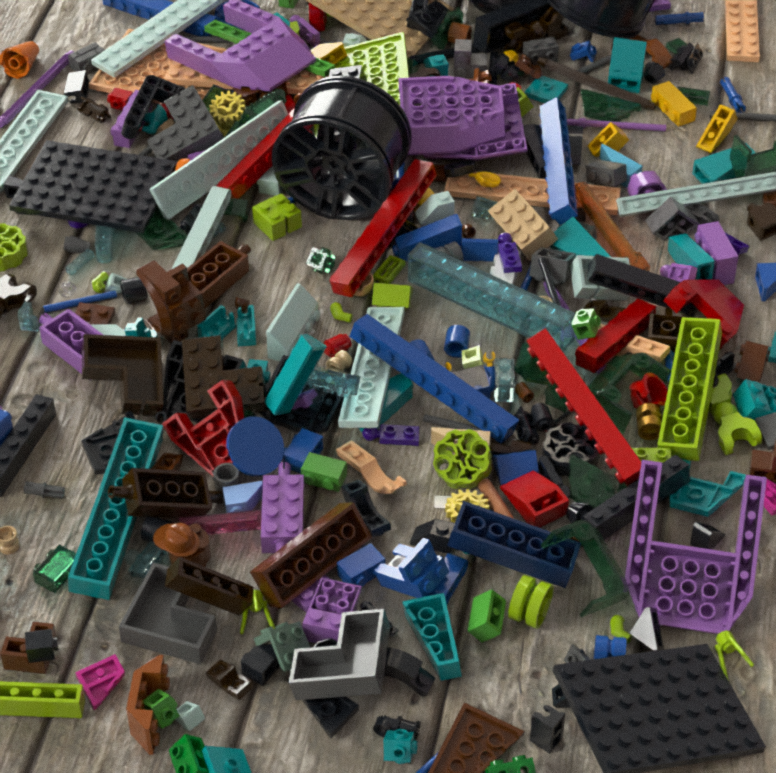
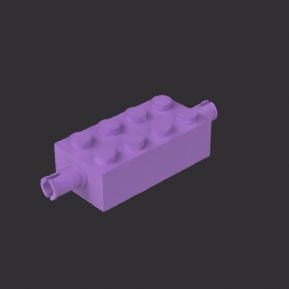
[39,309,103,380]
[261,462,304,553]

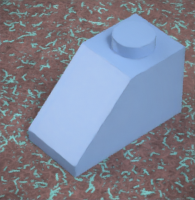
[222,481,263,518]

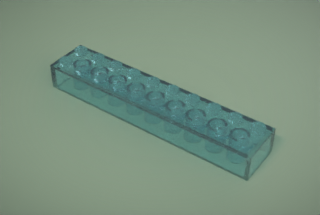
[408,242,576,352]

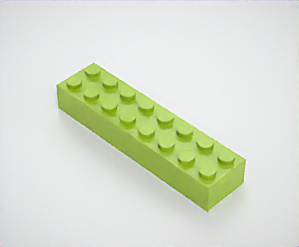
[657,317,722,461]

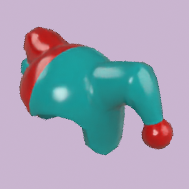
[139,103,174,135]

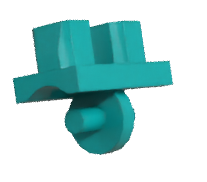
[124,318,158,338]

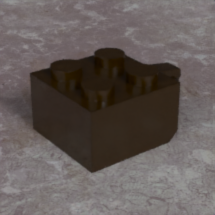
[647,308,682,353]

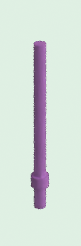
[567,118,666,132]

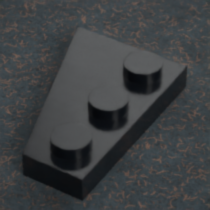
[406,0,449,39]
[302,696,359,739]

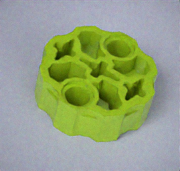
[0,223,28,272]
[433,429,492,489]

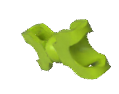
[708,373,762,455]

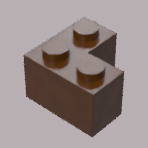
[734,341,771,383]
[749,439,776,484]
[0,621,57,674]

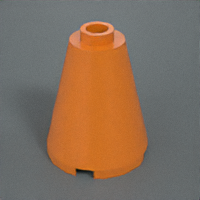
[0,41,39,79]

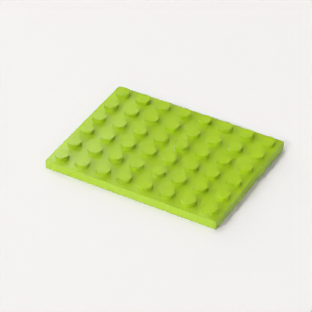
[314,32,410,138]

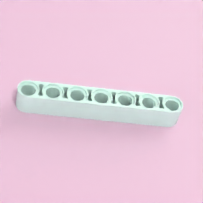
[172,186,231,269]

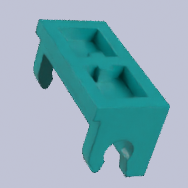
[197,305,236,340]
[236,305,256,347]

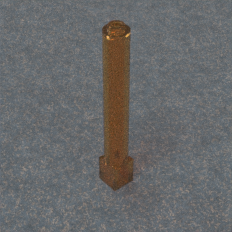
[575,182,650,271]

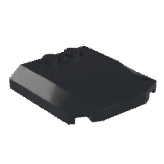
[259,355,350,433]

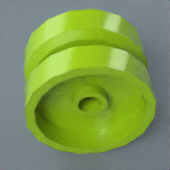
[508,575,554,629]

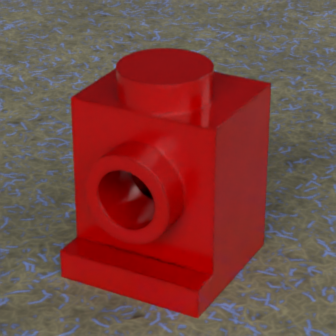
[107,87,133,111]

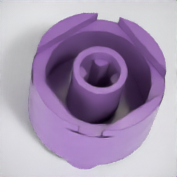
[627,171,667,196]

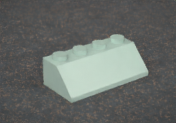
[266,283,320,362]

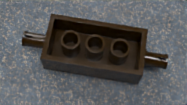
[108,468,223,519]

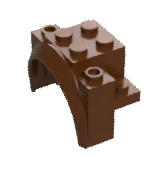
[136,260,206,344]

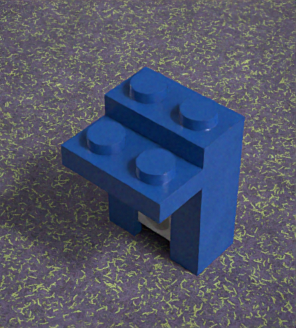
[374,538,449,598]

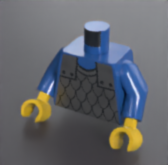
[445,351,497,399]

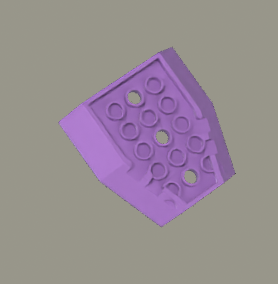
[398,76,505,155]
[424,83,528,161]

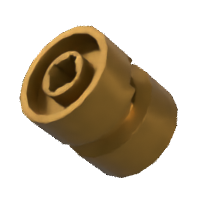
[636,403,662,440]

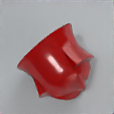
[629,372,668,408]

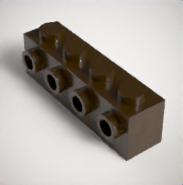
[165,557,254,616]

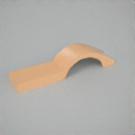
[598,323,670,363]
[336,440,407,494]

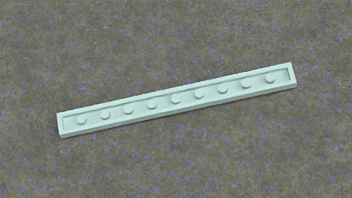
[616,172,776,217]

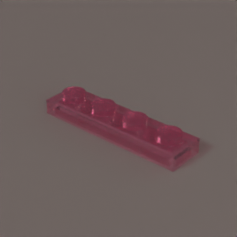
[179,510,261,535]

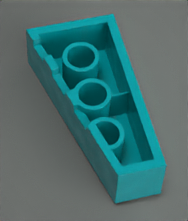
[402,593,462,681]

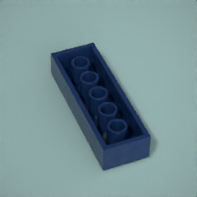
[447,501,581,589]

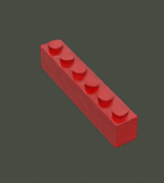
[575,298,657,373]

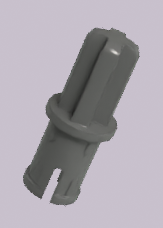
[24,481,65,499]

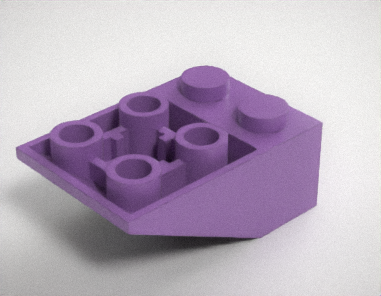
[302,577,362,643]

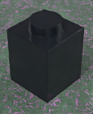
[25,629,59,663]

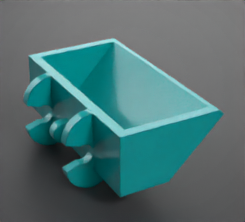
[265,334,327,415]

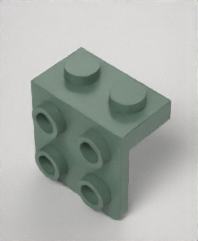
[254,621,310,672]

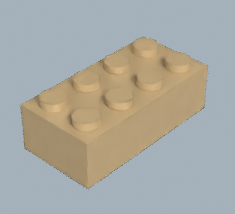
[488,189,558,261]

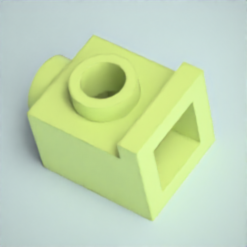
[462,346,485,369]

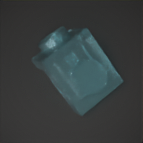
[18,302,39,332]

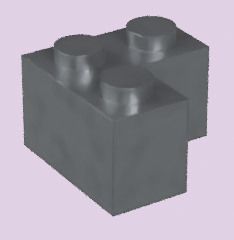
[454,39,487,78]
[645,197,699,241]

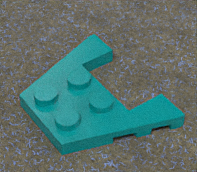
[670,459,746,517]

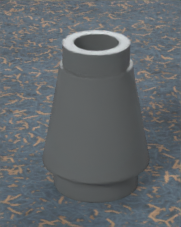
[63,235,91,253]

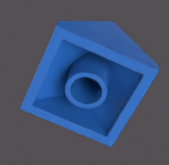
[462,238,498,262]
[492,449,539,486]

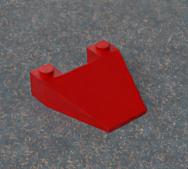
[663,279,744,351]
[161,380,244,476]

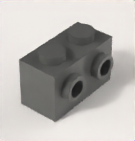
[523,37,559,65]
[586,159,627,187]

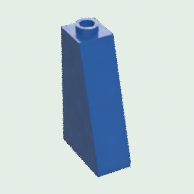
[392,214,462,262]

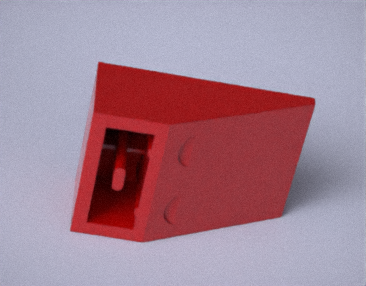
[500,470,569,528]

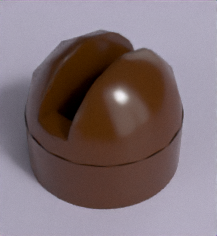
[462,224,476,239]
[235,297,250,311]

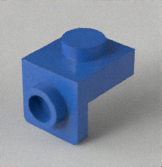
[570,41,597,62]

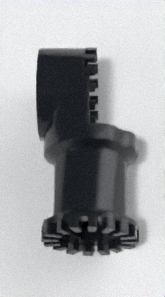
[373,715,421,740]

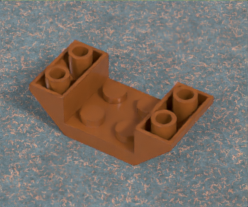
[126,655,170,755]

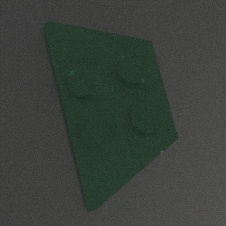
[580,88,641,122]
[136,206,188,250]
[569,455,627,509]

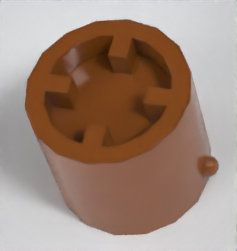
[448,22,472,44]

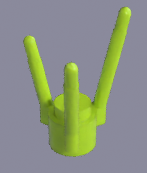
[240,589,275,635]
[714,630,754,681]

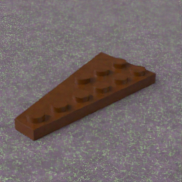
[428,702,525,773]

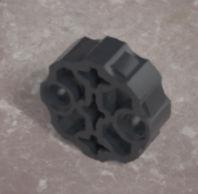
[542,422,600,478]

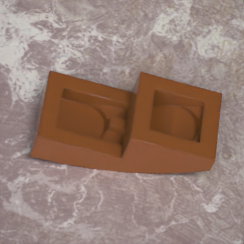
[646,38,671,69]

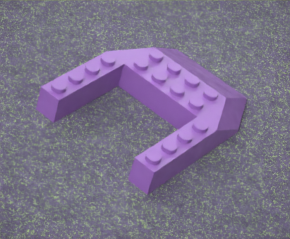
[165,0,316,91]
[625,460,767,634]

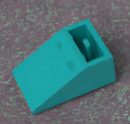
[608,37,647,93]
[733,379,776,426]

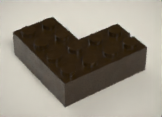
[81,334,163,416]
[182,335,267,420]

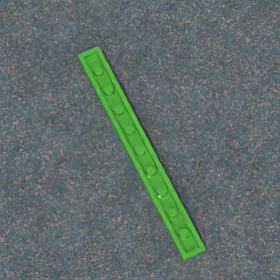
[204,20,335,77]

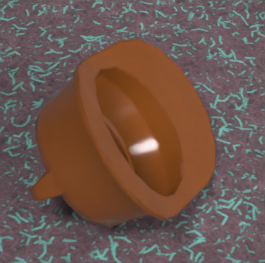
[153,523,200,557]

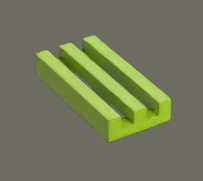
[373,255,405,284]

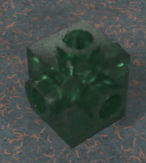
[306,247,336,274]

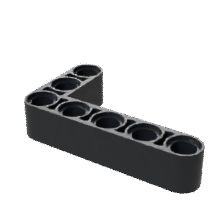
[121,75,187,139]

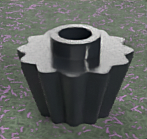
[643,61,666,84]
[566,502,593,529]

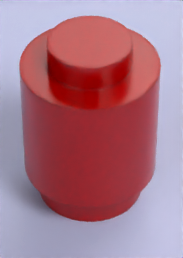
[323,334,352,358]

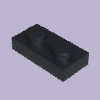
[668,42,694,71]

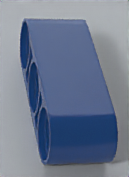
[429,553,469,604]

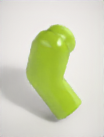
[92,271,109,293]
[330,302,353,323]
[610,615,633,644]

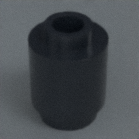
[530,403,554,431]

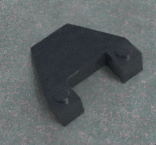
[162,340,247,423]

